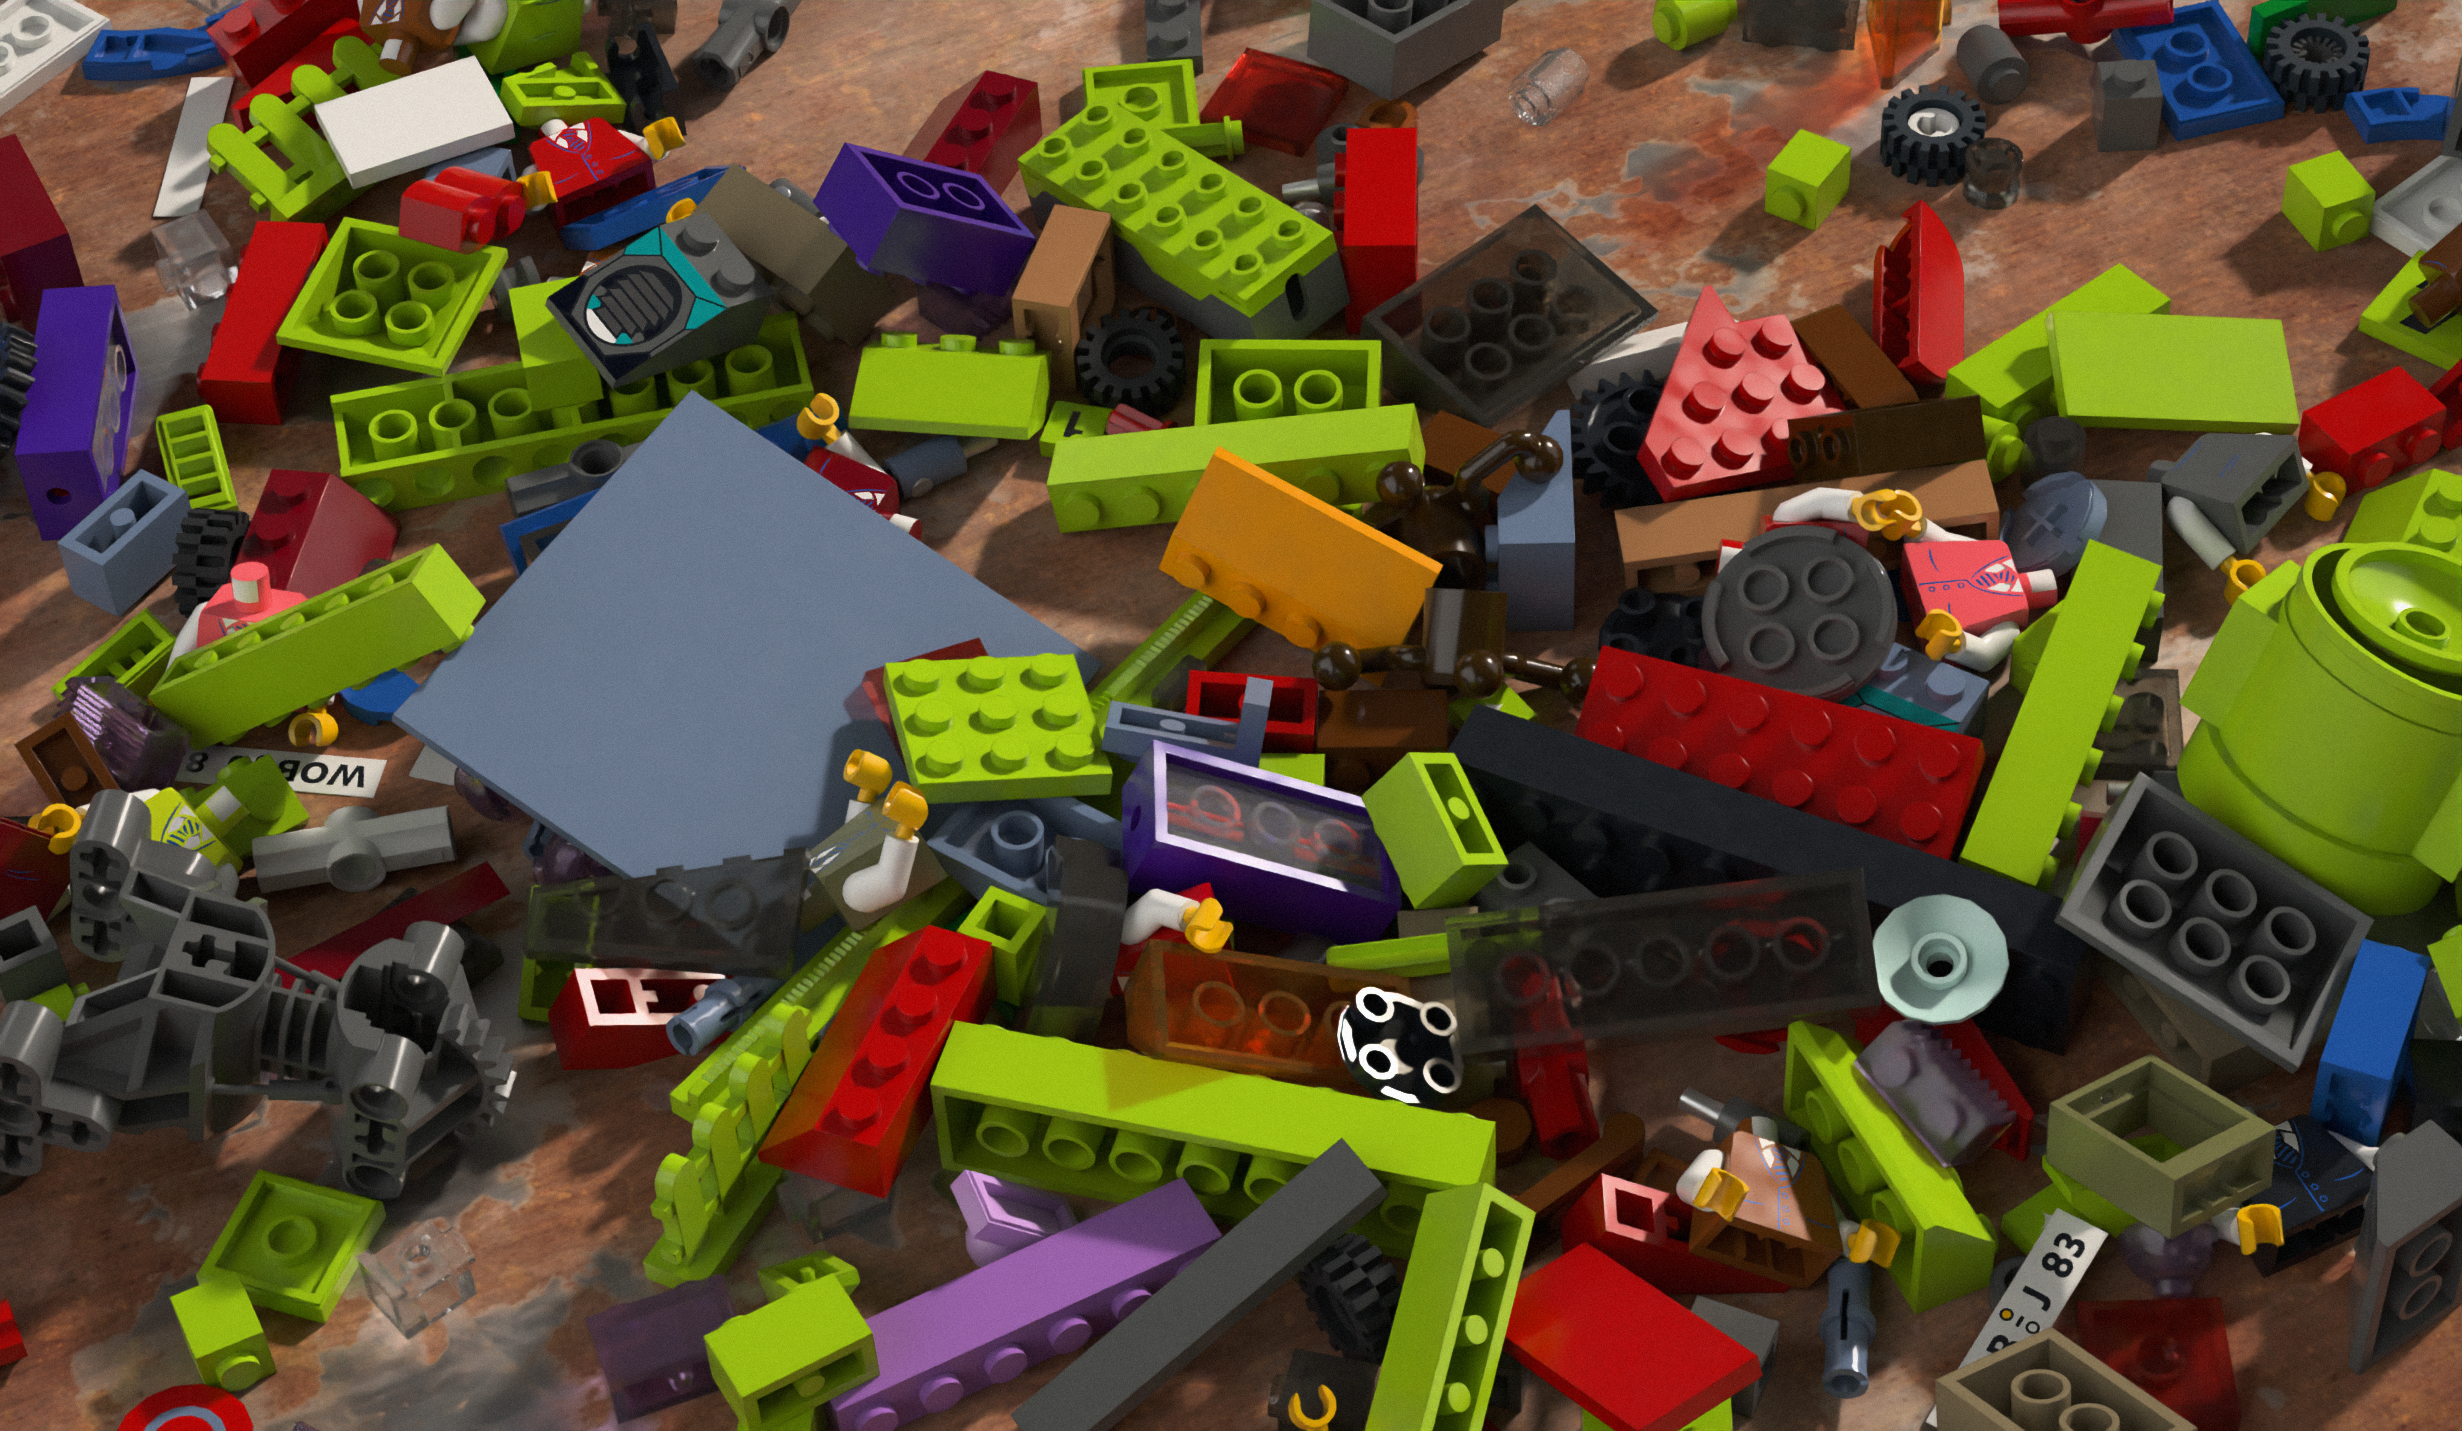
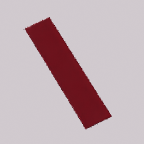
[275,861,511,994]

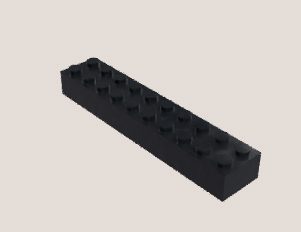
[1446,703,2098,1056]

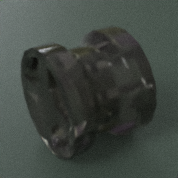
[1962,137,2023,210]

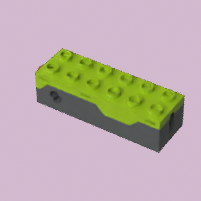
[1017,96,1350,340]

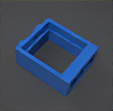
[2309,938,2431,1148]

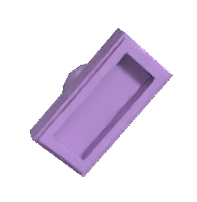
[950,1170,1078,1268]

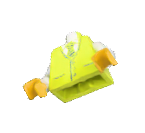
[37,784,250,897]

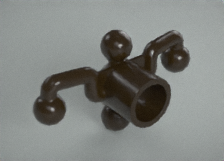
[1361,430,1563,590]
[1312,588,1597,707]

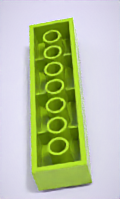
[930,1020,1496,1260]

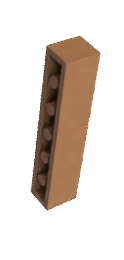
[1614,459,1999,598]

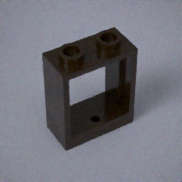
[1787,395,1987,481]

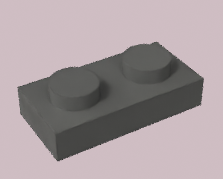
[1145,0,1203,73]

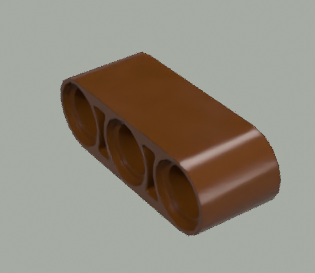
[1789,304,1919,410]

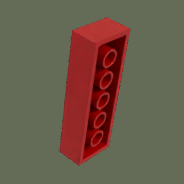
[1574,645,1987,863]

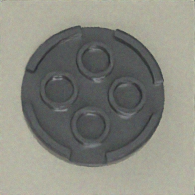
[1702,525,1898,703]

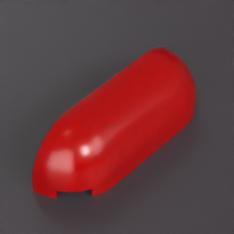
[1872,199,1964,386]

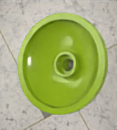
[2331,542,2462,677]

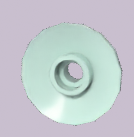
[1869,894,2009,1026]

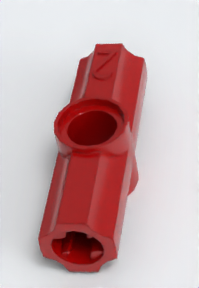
[1998,0,2174,44]
[1500,965,1600,1162]

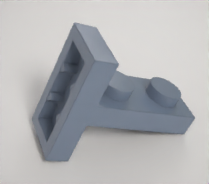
[1101,676,1273,768]

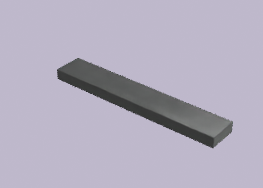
[1010,1138,1390,1431]

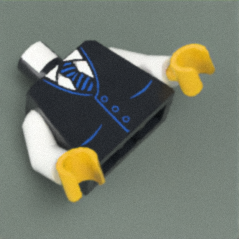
[2211,1107,2379,1278]

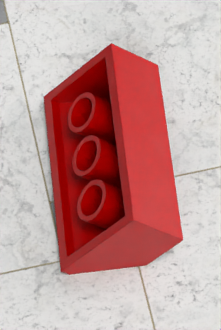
[758,925,998,1199]

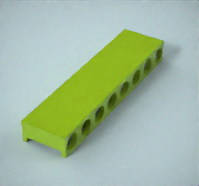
[330,311,815,513]

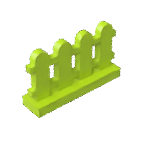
[206,36,402,223]
[643,1002,815,1303]

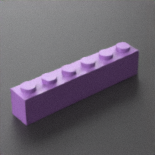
[824,1177,1222,1431]

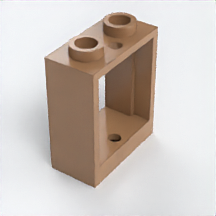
[1012,204,1118,395]

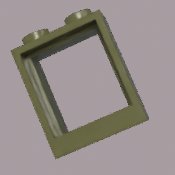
[2046,1053,2276,1240]

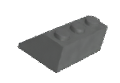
[2348,1119,2462,1376]

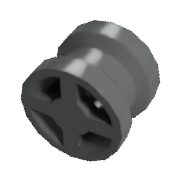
[489,256,542,325]

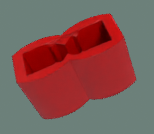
[399,166,526,255]

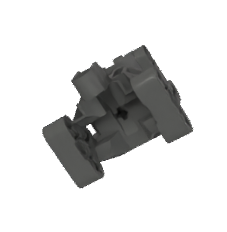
[0,789,517,1201]

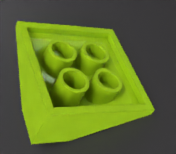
[276,217,509,377]

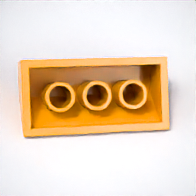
[1159,446,1443,687]

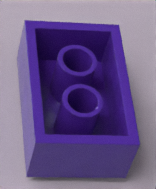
[813,142,1036,297]

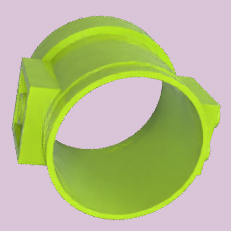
[2177,543,2462,916]

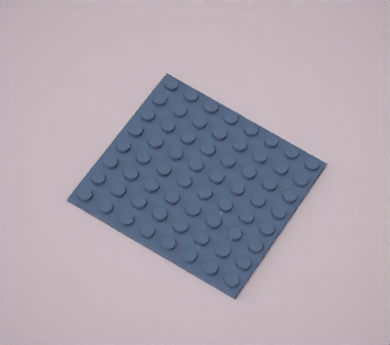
[392,390,1103,980]

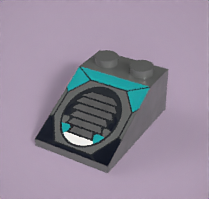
[545,211,775,389]

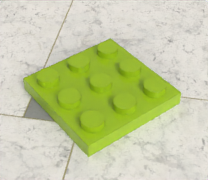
[883,653,1113,804]

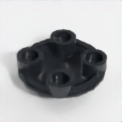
[1598,587,1714,671]
[1336,987,1464,1109]

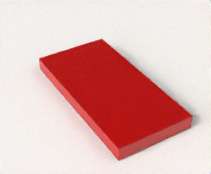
[1502,1241,1763,1431]

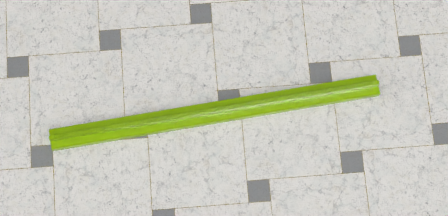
[669,503,1362,1131]

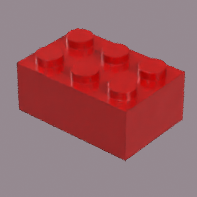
[1333,128,1419,334]

